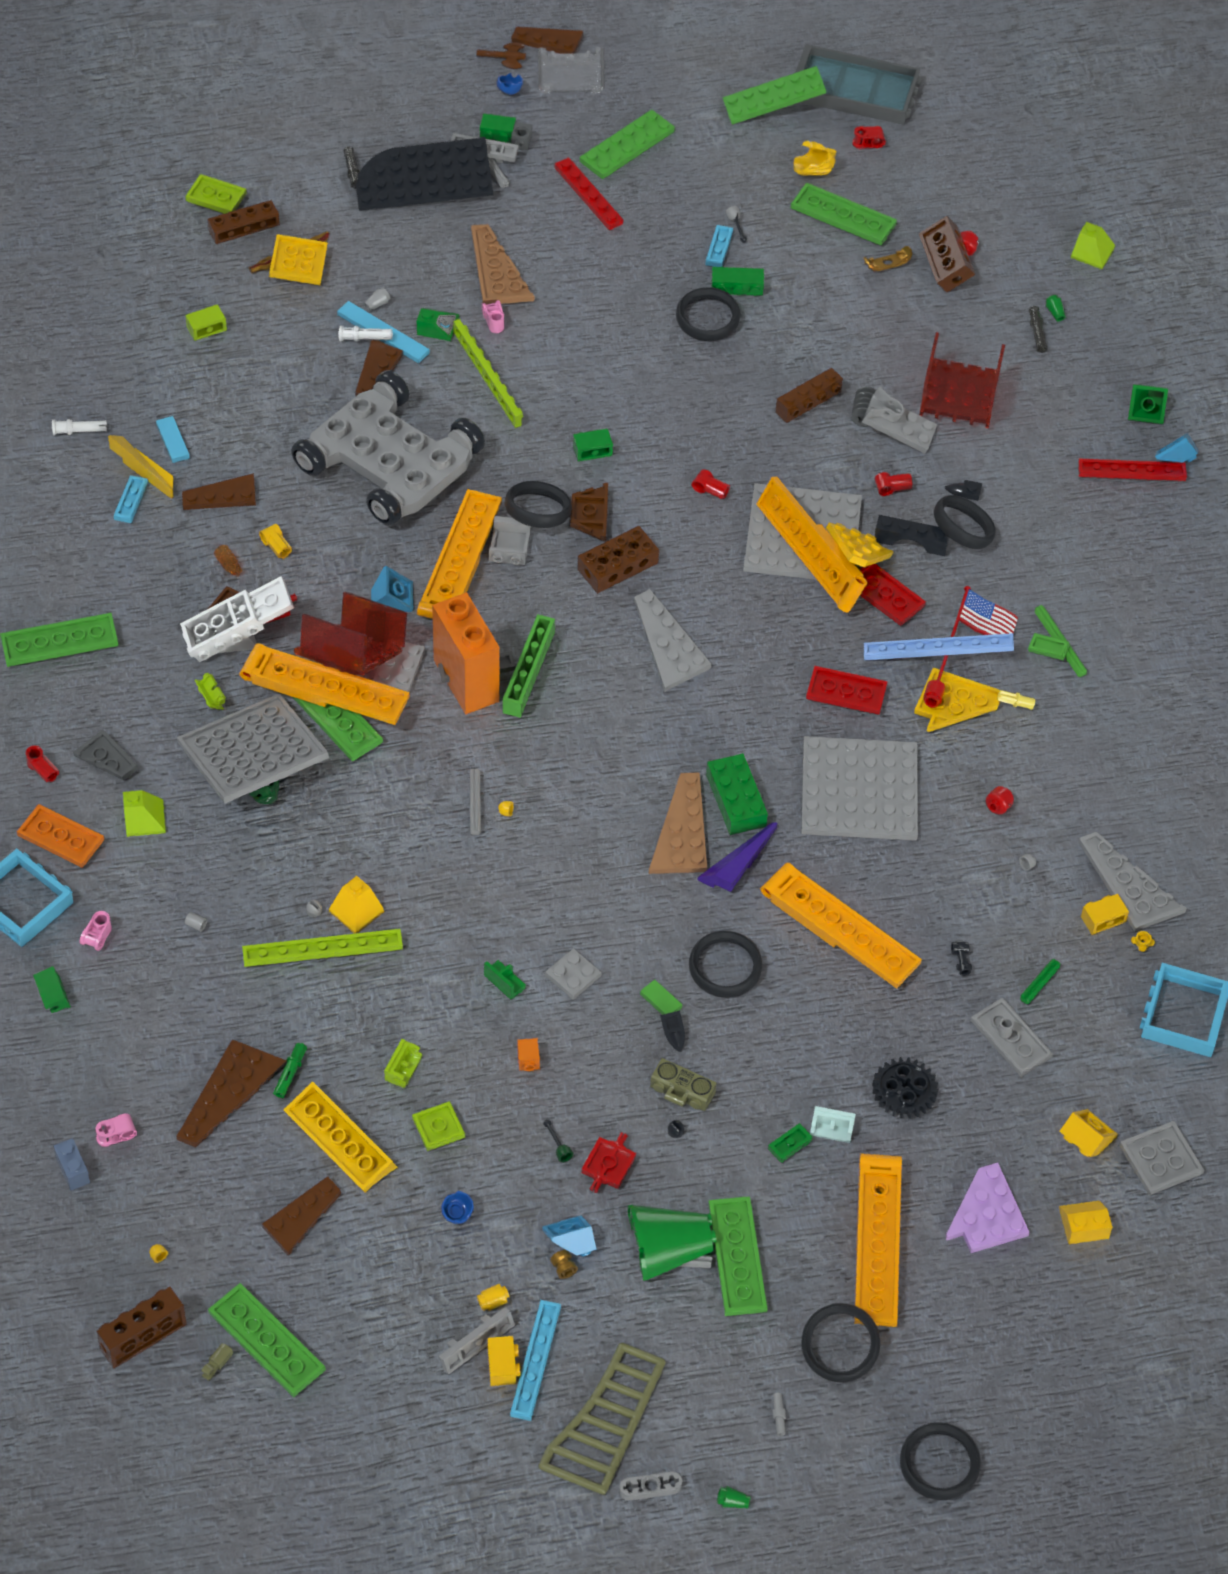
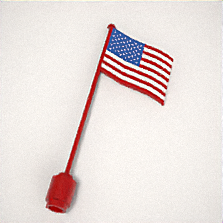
[923,586,1018,708]

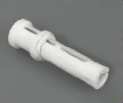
[339,325,393,342]
[52,419,107,436]

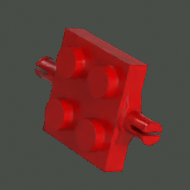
[581,1132,636,1193]

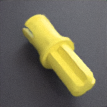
[997,690,1035,710]

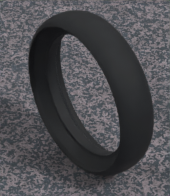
[676,287,740,341]
[505,481,572,528]
[934,495,996,549]
[689,931,762,998]
[801,1303,881,1382]
[900,1422,980,1500]

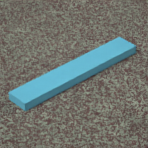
[337,301,430,364]
[510,1300,561,1421]

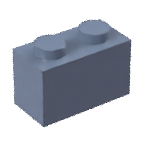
[53,1138,90,1191]

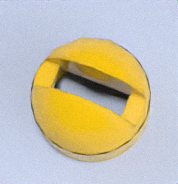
[498,801,514,817]
[149,1244,168,1263]

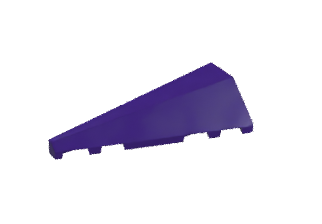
[697,822,778,892]

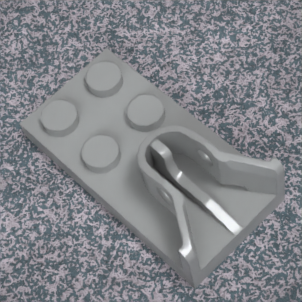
[862,386,937,454]

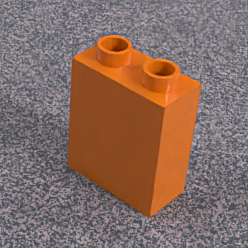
[432,592,499,715]

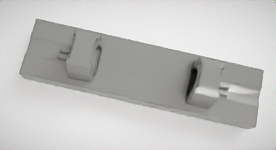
[451,133,519,163]
[439,1307,515,1375]

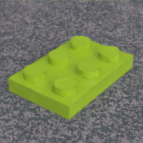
[185,174,247,213]

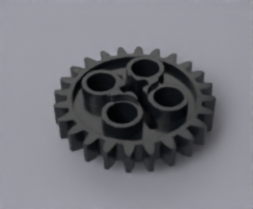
[872,1057,938,1119]

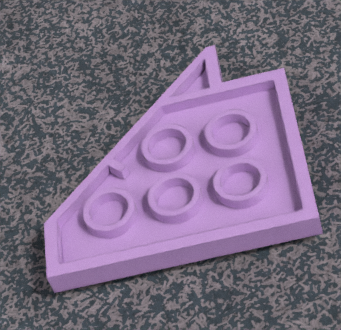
[946,1163,1029,1253]

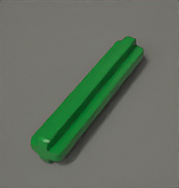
[1020,959,1060,1004]

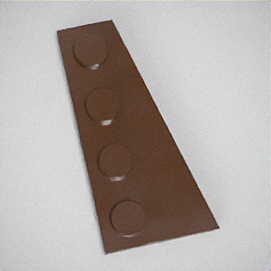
[511,26,583,57]
[355,340,403,397]
[182,473,256,510]
[262,1176,341,1256]

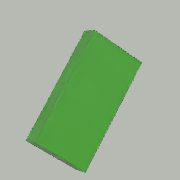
[1028,633,1070,660]
[640,980,682,1015]

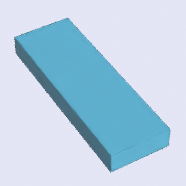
[705,225,733,267]
[156,416,190,463]
[114,475,148,523]

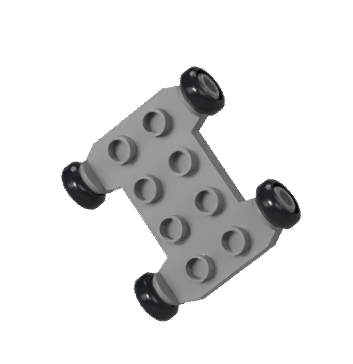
[291,370,485,525]

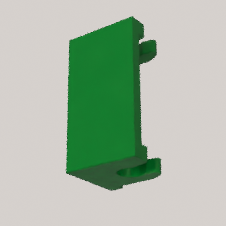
[33,966,71,1013]

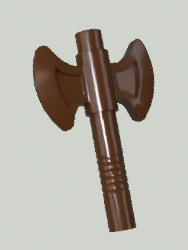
[477,42,526,69]

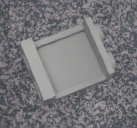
[489,516,531,565]

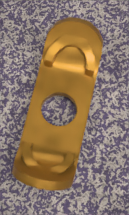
[863,246,912,271]

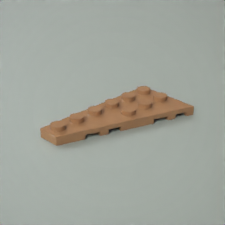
[471,224,535,305]
[649,773,707,874]

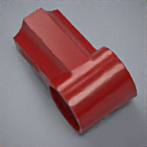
[691,469,730,499]
[874,472,913,496]
[26,745,59,783]

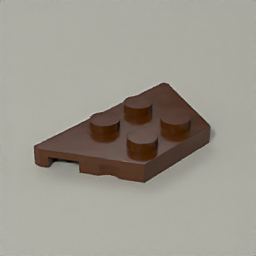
[570,483,608,541]

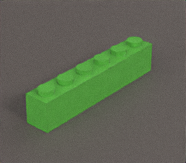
[503,614,555,718]

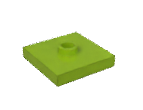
[412,1101,465,1151]

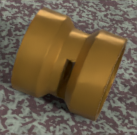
[550,1249,578,1279]

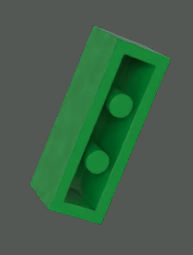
[711,267,764,296]

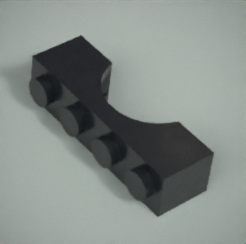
[874,515,949,557]

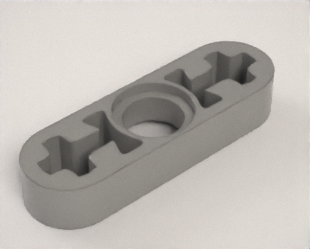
[619,1472,682,1501]

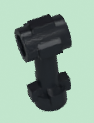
[951,940,972,976]

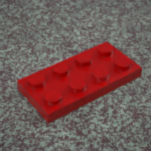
[860,564,926,626]
[806,666,888,715]

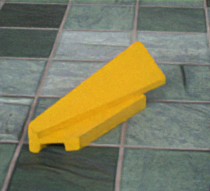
[108,435,174,499]

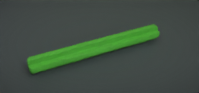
[1035,605,1087,677]

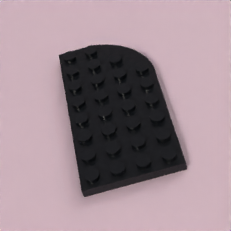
[356,137,493,211]

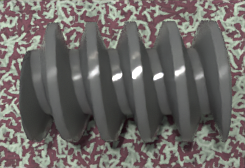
[851,387,876,427]

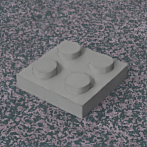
[545,948,601,1000]

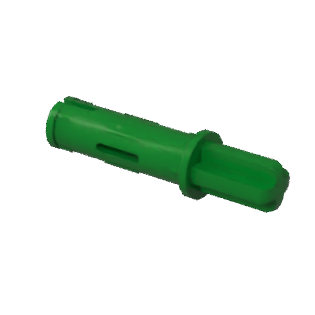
[273,1043,307,1098]

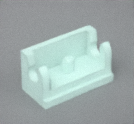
[810,1106,855,1143]

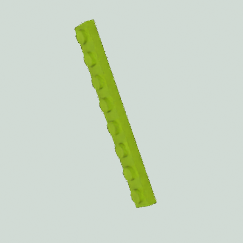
[453,319,523,428]
[242,929,403,967]

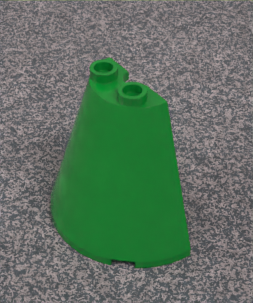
[627,1205,716,1281]

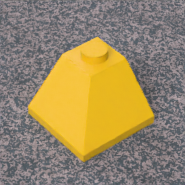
[329,876,384,934]

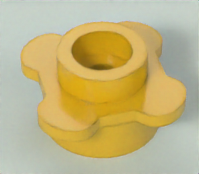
[1131,931,1155,952]

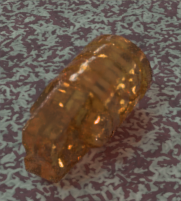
[214,545,243,576]

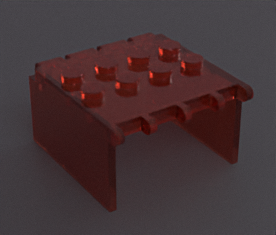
[919,332,1005,428]
[294,591,407,676]

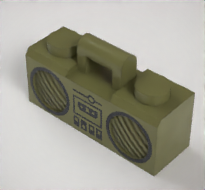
[650,1058,717,1111]

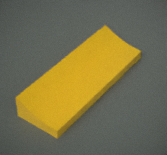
[283,1081,398,1193]

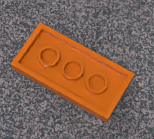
[17,804,104,868]

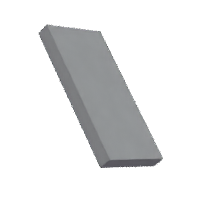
[970,998,1053,1077]

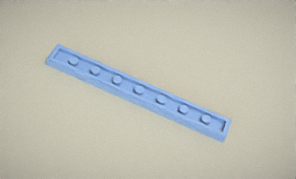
[864,633,1014,660]

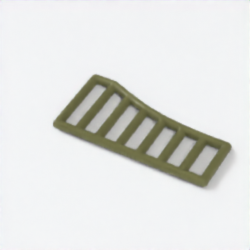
[538,1343,666,1495]

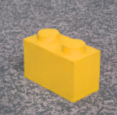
[1081,894,1129,935]
[487,1336,520,1386]

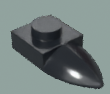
[945,480,982,501]
[660,1010,685,1052]

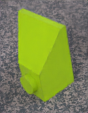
[1071,222,1115,269]
[123,790,166,837]

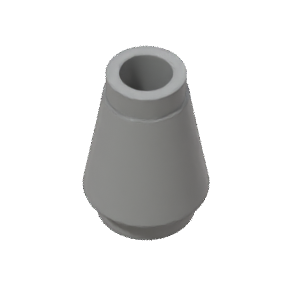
[364,287,391,311]

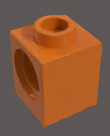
[517,1038,540,1071]

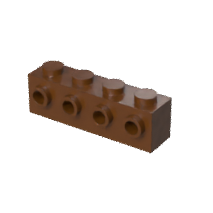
[207,200,280,244]
[775,367,843,423]

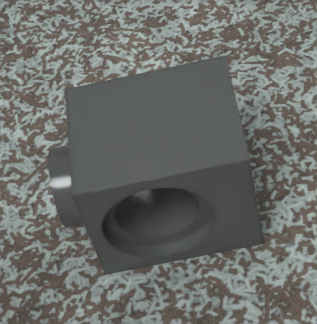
[511,122,532,151]

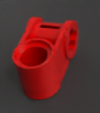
[852,126,885,149]

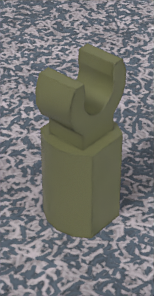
[201,1343,233,1381]

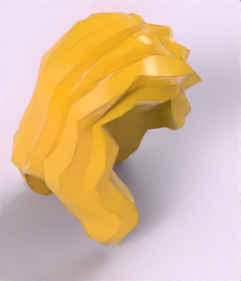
[793,140,837,176]

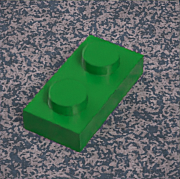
[768,1123,813,1163]

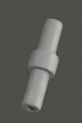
[773,1393,786,1436]

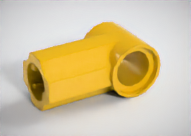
[259,524,292,559]

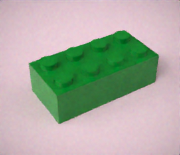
[706,753,768,835]

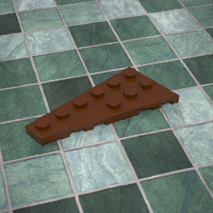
[176,1039,287,1147]

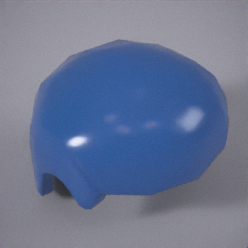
[497,73,523,95]
[441,1191,474,1224]

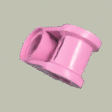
[482,300,504,333]
[80,911,112,951]
[96,1114,137,1147]

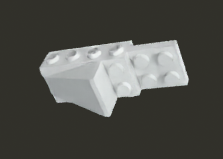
[180,576,294,662]

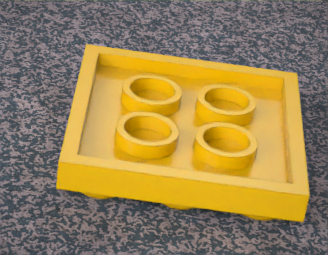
[269,234,328,285]

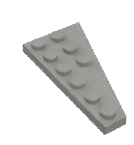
[634,589,711,692]
[1078,832,1187,932]

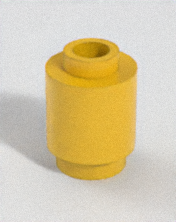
[476,1283,510,1311]

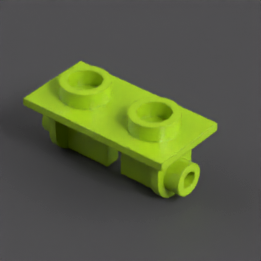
[194,673,226,710]

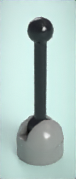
[726,206,747,242]

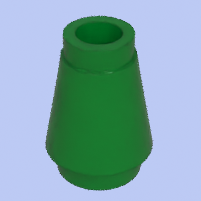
[1045,295,1066,322]
[717,1486,750,1509]

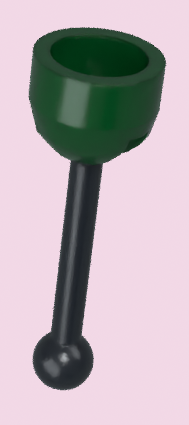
[543,1119,574,1163]

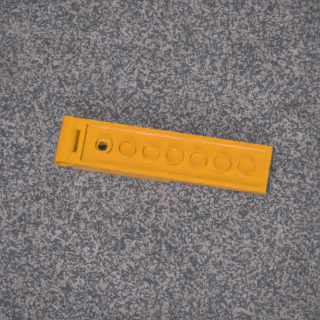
[756,477,867,613]
[417,489,502,619]
[239,643,410,725]
[760,863,922,989]
[854,1153,902,1327]

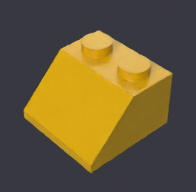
[1059,1109,1118,1157]
[1059,1200,1112,1244]

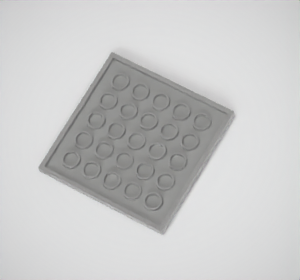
[743,483,862,580]
[177,694,329,803]
[801,736,918,840]

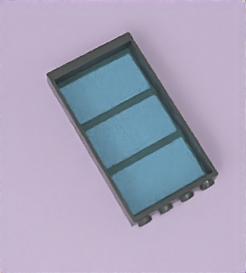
[795,44,922,125]

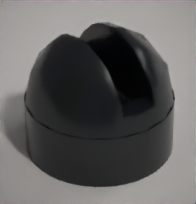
[668,1120,684,1138]

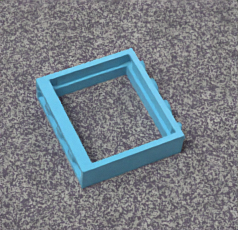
[0,849,73,947]
[1139,963,1228,1057]

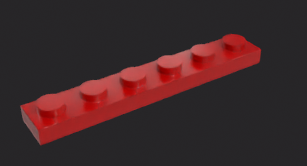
[555,157,623,230]
[1078,458,1187,481]

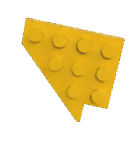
[826,522,893,567]
[914,668,1001,732]

